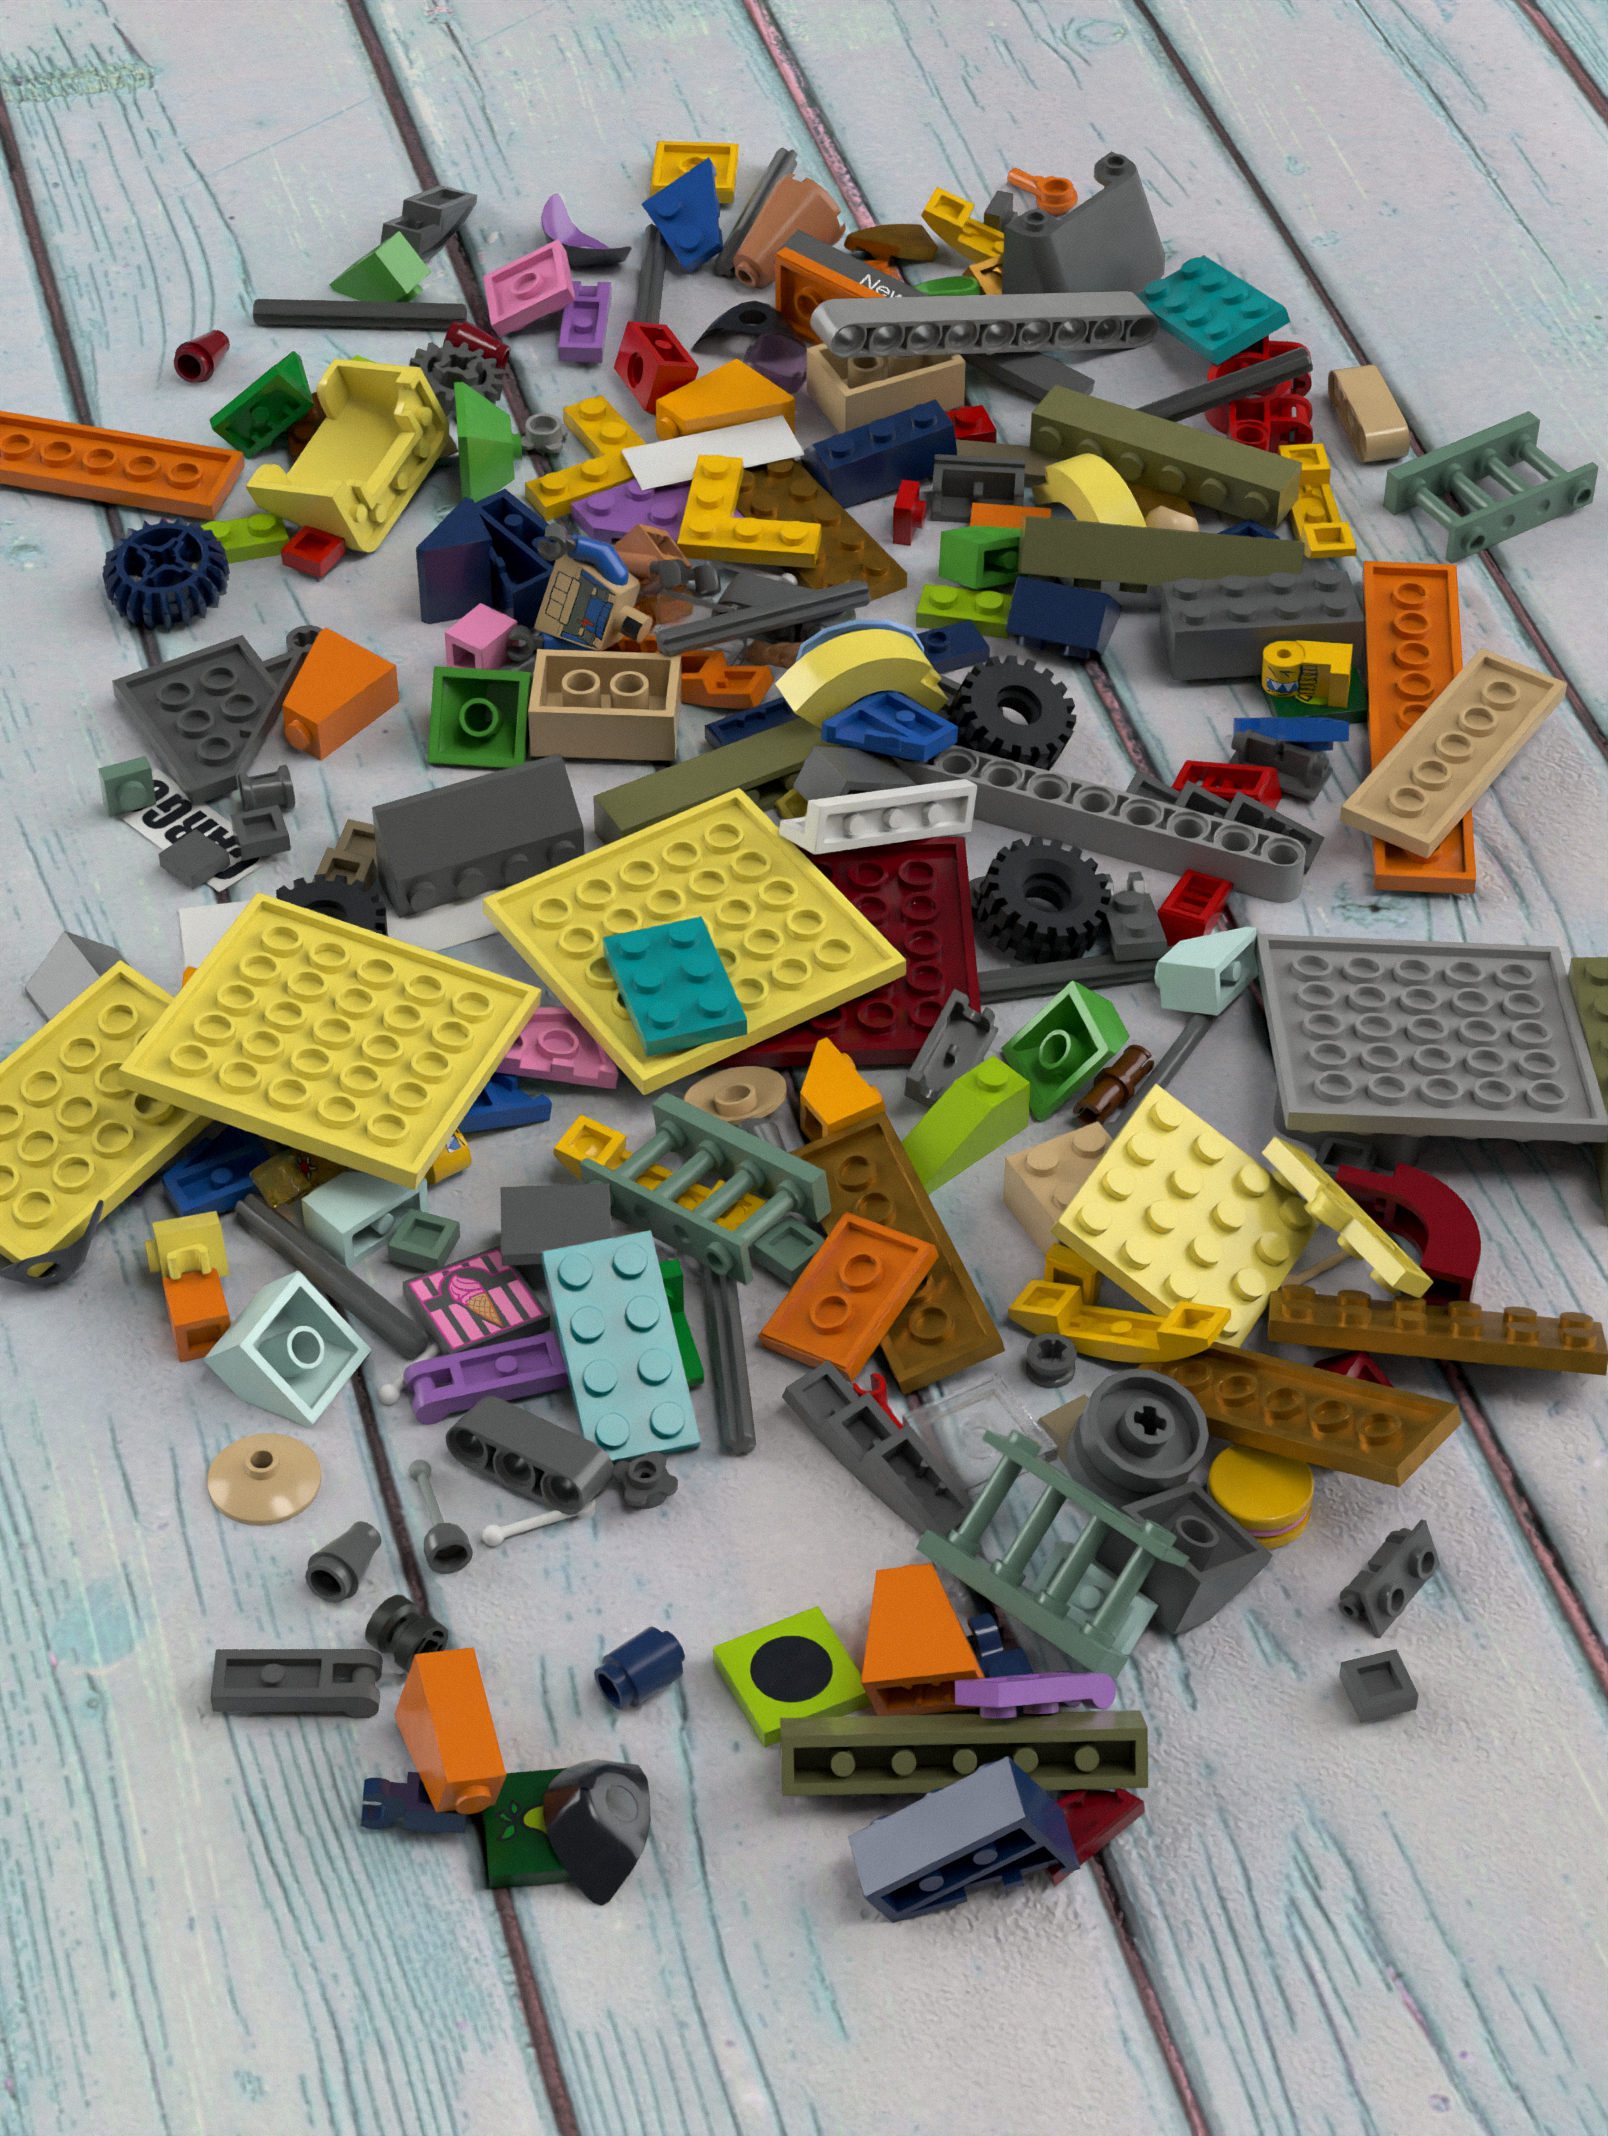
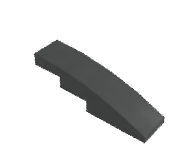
[1125,770,1325,874]
[782,1360,974,1535]

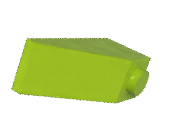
[901,1055,1030,1195]

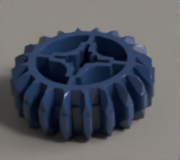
[102,516,230,631]

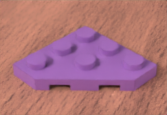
[571,478,744,545]

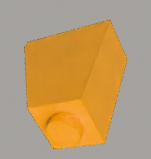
[655,358,795,441]

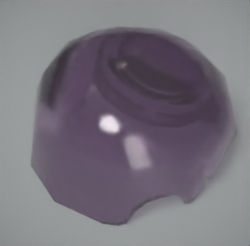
[742,334,807,395]

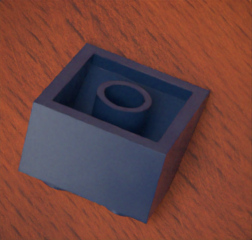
[1005,576,1122,660]

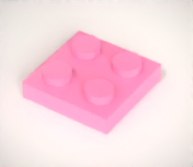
[483,239,576,338]

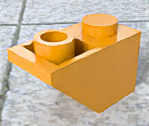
[800,1037,885,1142]

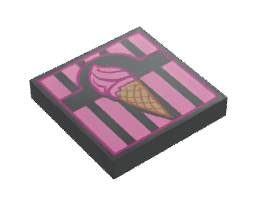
[402,1245,550,1356]

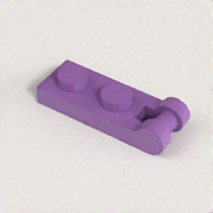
[558,281,612,364]
[403,1332,568,1425]
[955,1671,1116,1718]

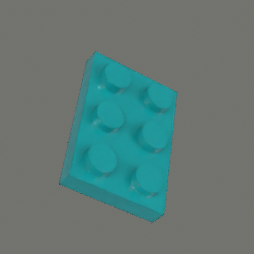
[603,916,747,1057]

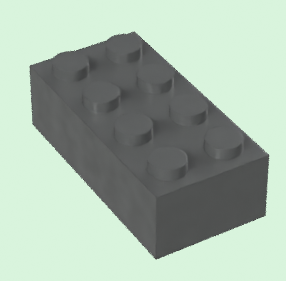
[1159,569,1364,680]

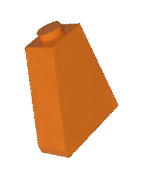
[282,627,399,761]
[861,1563,985,1716]
[394,1647,507,1814]

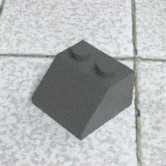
[1094,1481,1273,1635]

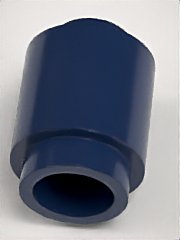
[594,1626,685,1710]

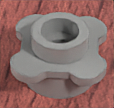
[521,413,568,454]

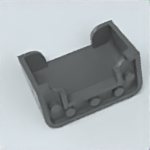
[1002,151,1166,295]

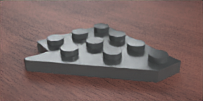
[112,635,303,806]

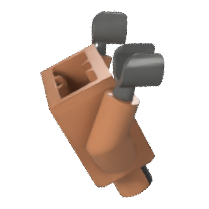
[613,523,721,609]

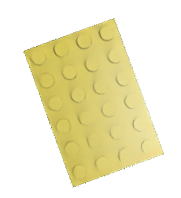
[0,960,214,1277]

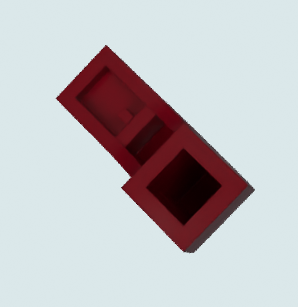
[1335,1163,1481,1307]

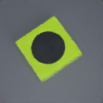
[713,1606,871,1748]

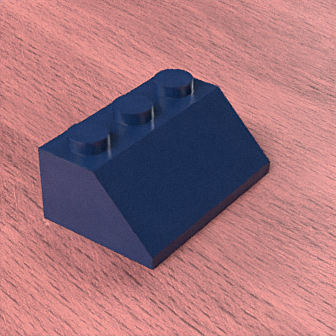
[800,399,957,508]

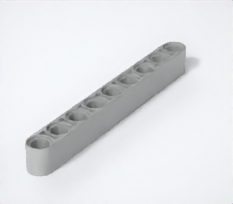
[810,291,1160,358]
[889,745,1306,903]

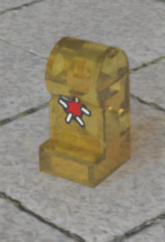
[249,1147,351,1211]

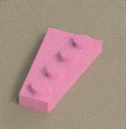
[495,1007,618,1089]

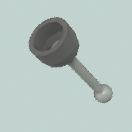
[409,1459,473,1574]

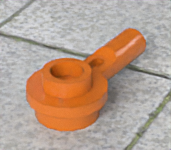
[1007,168,1078,215]

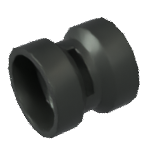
[365,1594,448,1674]

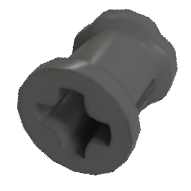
[238,765,295,812]

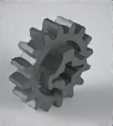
[409,340,504,417]

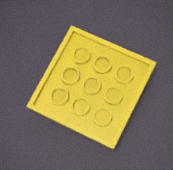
[1049,1084,1321,1348]

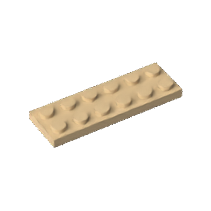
[1340,648,1567,859]

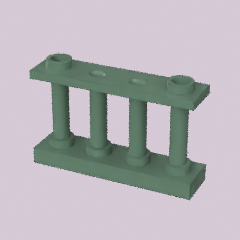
[1383,411,1599,564]
[579,1092,831,1285]
[915,1429,1190,1678]

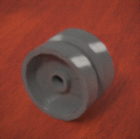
[1065,1369,1209,1510]

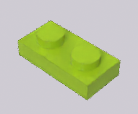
[201,513,289,564]
[916,584,1013,639]

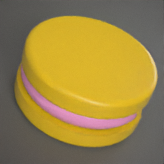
[1206,1444,1314,1549]

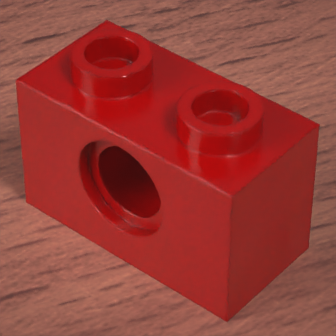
[614,321,699,416]

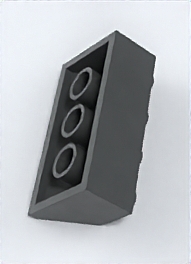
[372,754,585,918]

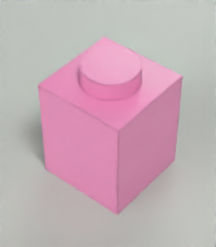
[445,603,519,670]

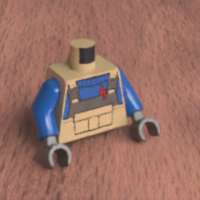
[507,523,653,661]

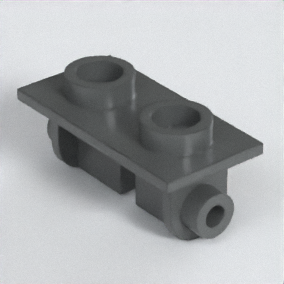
[1228,729,1333,801]
[1338,1519,1440,1638]

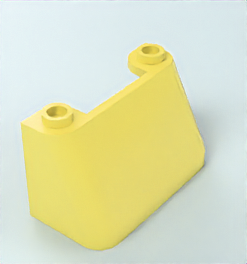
[245,358,449,553]

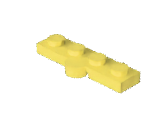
[1262,1137,1434,1298]

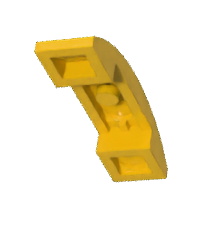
[921,187,1004,263]
[1278,443,1357,559]
[553,1114,767,1232]
[1008,1279,1232,1363]

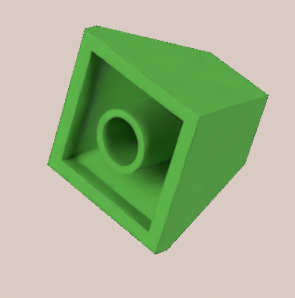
[454,382,522,503]
[427,666,533,768]
[1001,980,1130,1122]

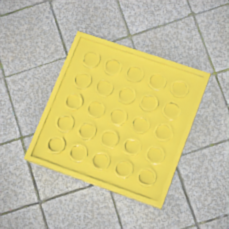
[483,788,906,1095]
[118,892,542,1190]

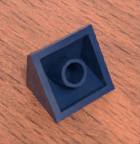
[416,497,493,624]

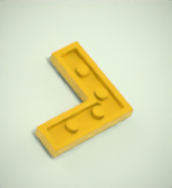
[525,395,646,521]
[677,454,821,568]

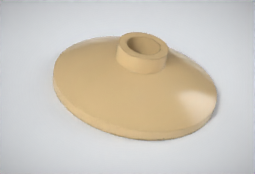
[683,1066,787,1127]
[207,1433,321,1526]

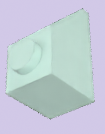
[1155,927,1258,1016]
[301,1172,429,1269]

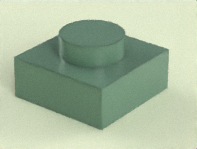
[98,756,156,817]
[388,1208,460,1272]
[752,1215,825,1286]

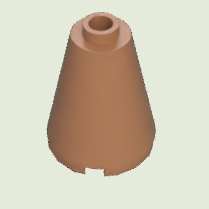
[733,173,846,289]

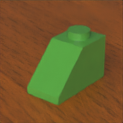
[329,231,431,302]
[938,525,1027,589]

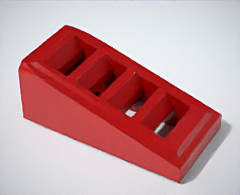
[1171,760,1282,810]
[1157,869,1234,946]

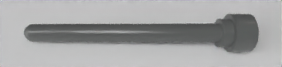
[1102,1013,1219,1140]

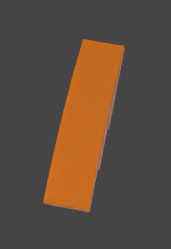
[603,635,774,709]

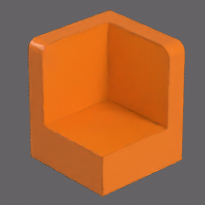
[162,1268,231,1363]

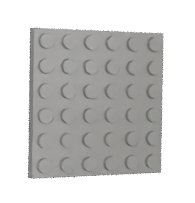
[1255,934,1608,1144]

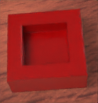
[945,405,997,443]
[893,480,927,546]
[281,525,346,578]

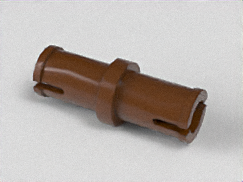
[1073,1044,1154,1127]

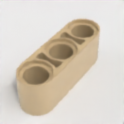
[1328,365,1410,462]

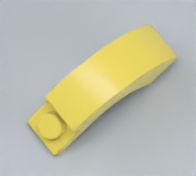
[1031,453,1147,527]
[775,629,948,730]

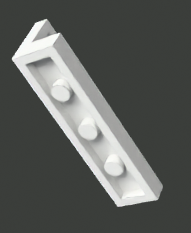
[779,779,977,855]

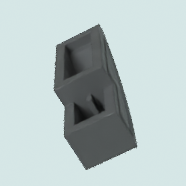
[380,185,478,263]

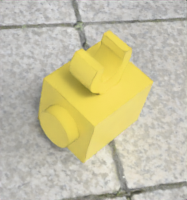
[144,1211,230,1280]

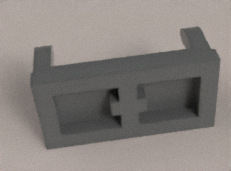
[931,454,1026,523]
[904,989,998,1109]

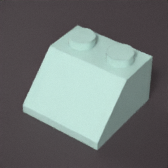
[203,1271,372,1427]

